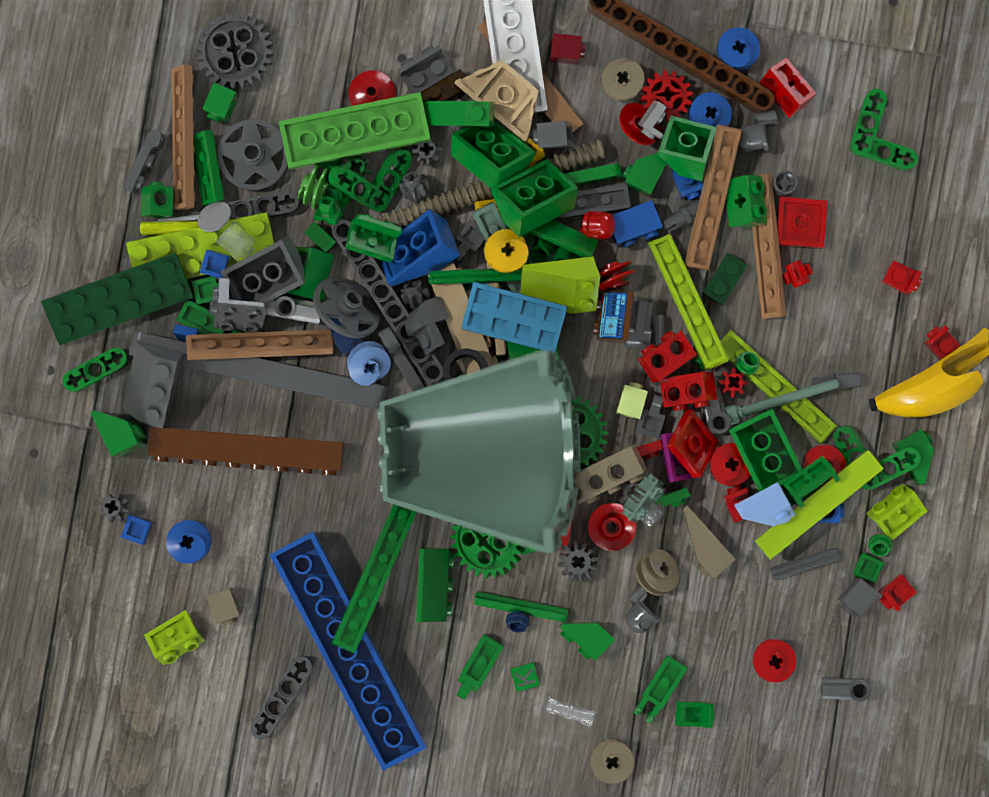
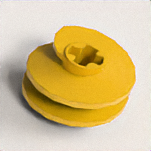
[484,229,529,273]

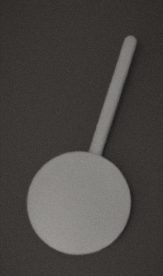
[158,202,231,232]

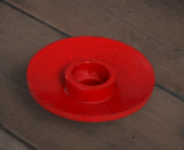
[348,70,396,106]
[619,103,661,145]
[588,503,636,551]

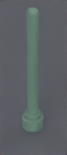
[725,379,839,425]

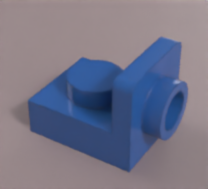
[671,171,703,201]

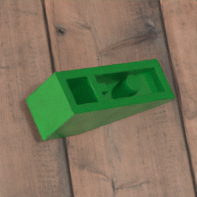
[423,101,495,126]

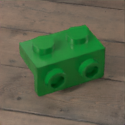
[345,214,402,262]

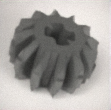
[557,541,598,582]

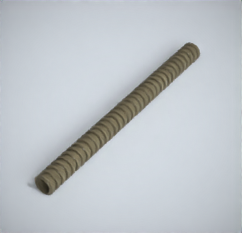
[373,139,606,228]

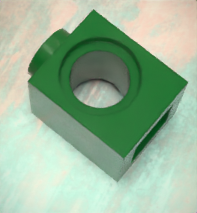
[202,83,239,123]
[141,182,173,218]

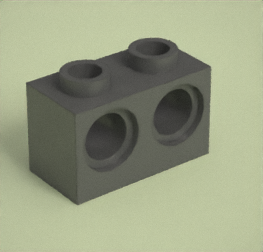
[533,121,574,150]

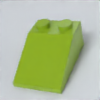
[520,257,600,314]

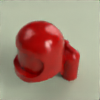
[580,211,616,239]

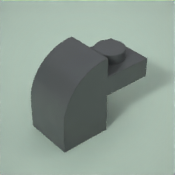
[406,297,449,356]

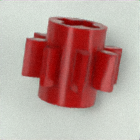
[782,260,813,288]
[717,368,748,398]

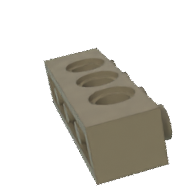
[574,444,648,511]

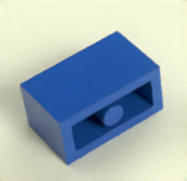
[612,200,663,248]

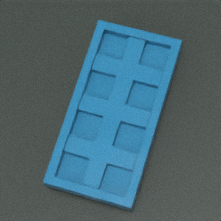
[461,282,567,352]

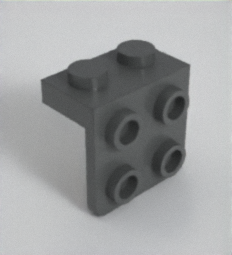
[209,278,267,333]

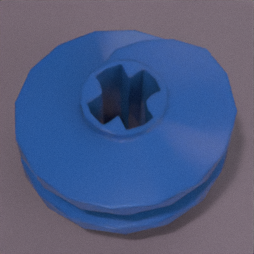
[717,27,760,73]
[688,92,732,127]
[166,520,212,564]

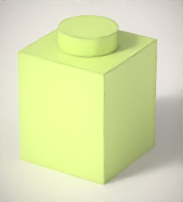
[615,382,648,420]

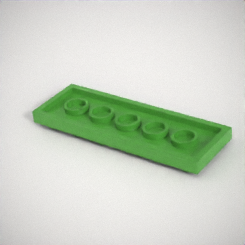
[279,92,431,170]

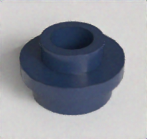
[506,611,530,633]

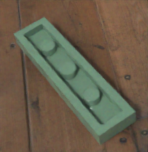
[471,201,525,294]

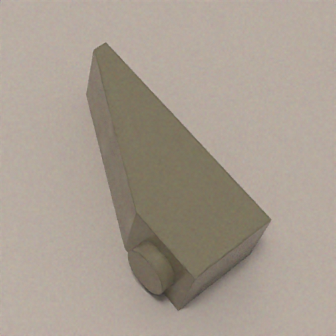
[681,505,736,579]

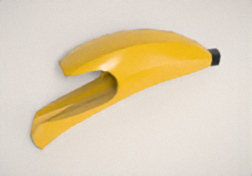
[869,327,989,418]

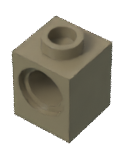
[207,587,242,626]

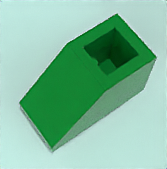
[559,622,615,661]

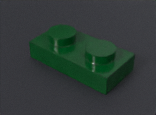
[702,252,747,306]

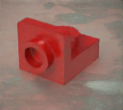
[881,260,922,295]
[923,325,961,361]
[637,440,663,459]
[722,485,749,523]
[878,574,917,612]

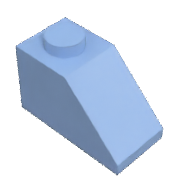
[735,482,795,526]

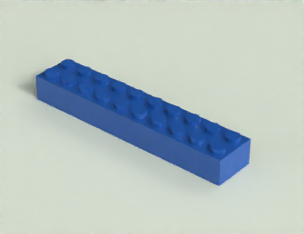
[269,531,427,771]

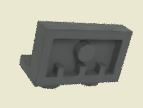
[398,45,454,94]

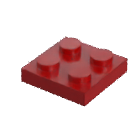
[777,197,828,249]
[667,409,719,478]

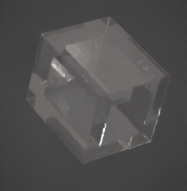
[216,221,255,261]

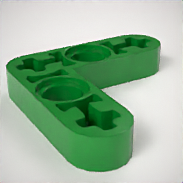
[849,89,918,171]
[329,148,412,212]
[833,425,923,490]

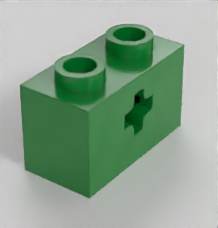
[726,175,767,228]

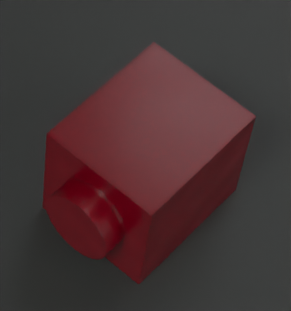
[550,33,586,65]

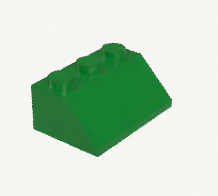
[451,119,536,188]
[491,159,578,237]
[522,220,598,265]
[729,409,802,492]
[416,547,454,622]

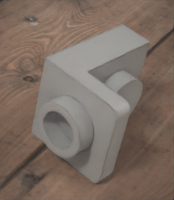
[638,100,666,140]

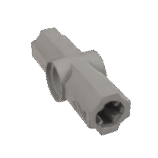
[265,296,322,325]

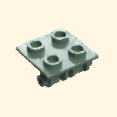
[622,473,665,523]

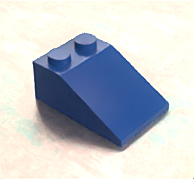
[380,209,460,287]

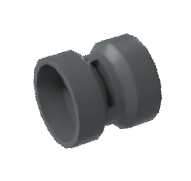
[772,170,798,197]

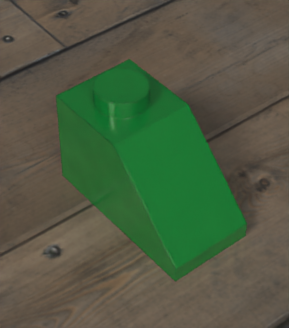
[622,153,666,197]
[892,429,934,485]

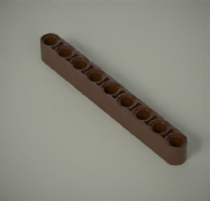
[588,0,774,114]

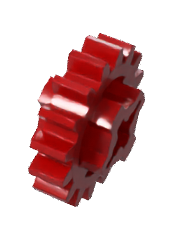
[640,70,693,123]

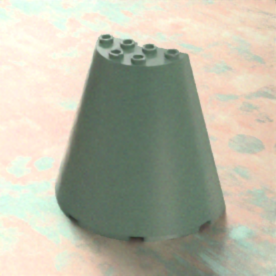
[377,351,580,554]

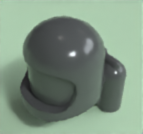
[739,110,778,152]
[625,585,661,633]

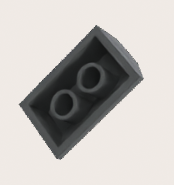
[221,237,306,303]
[122,341,184,429]

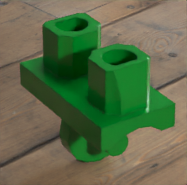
[313,184,352,225]

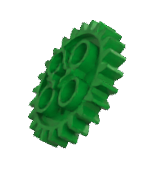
[571,395,609,470]
[450,524,525,578]

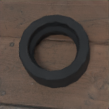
[443,348,488,381]

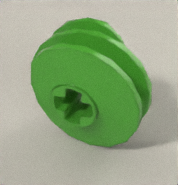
[297,164,329,210]

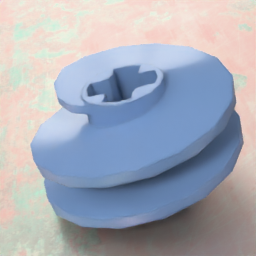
[347,341,391,386]

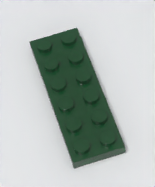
[41,251,194,346]

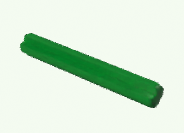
[428,267,522,285]
[474,591,568,622]

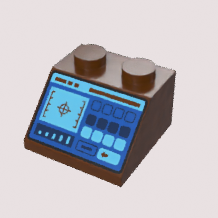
[593,291,634,344]

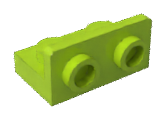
[867,484,928,540]
[144,610,205,665]

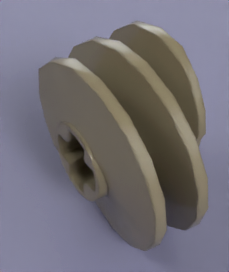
[601,58,644,102]
[635,549,680,596]
[590,738,634,784]

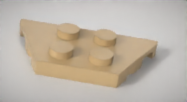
[454,60,539,143]

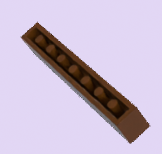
[148,427,344,476]

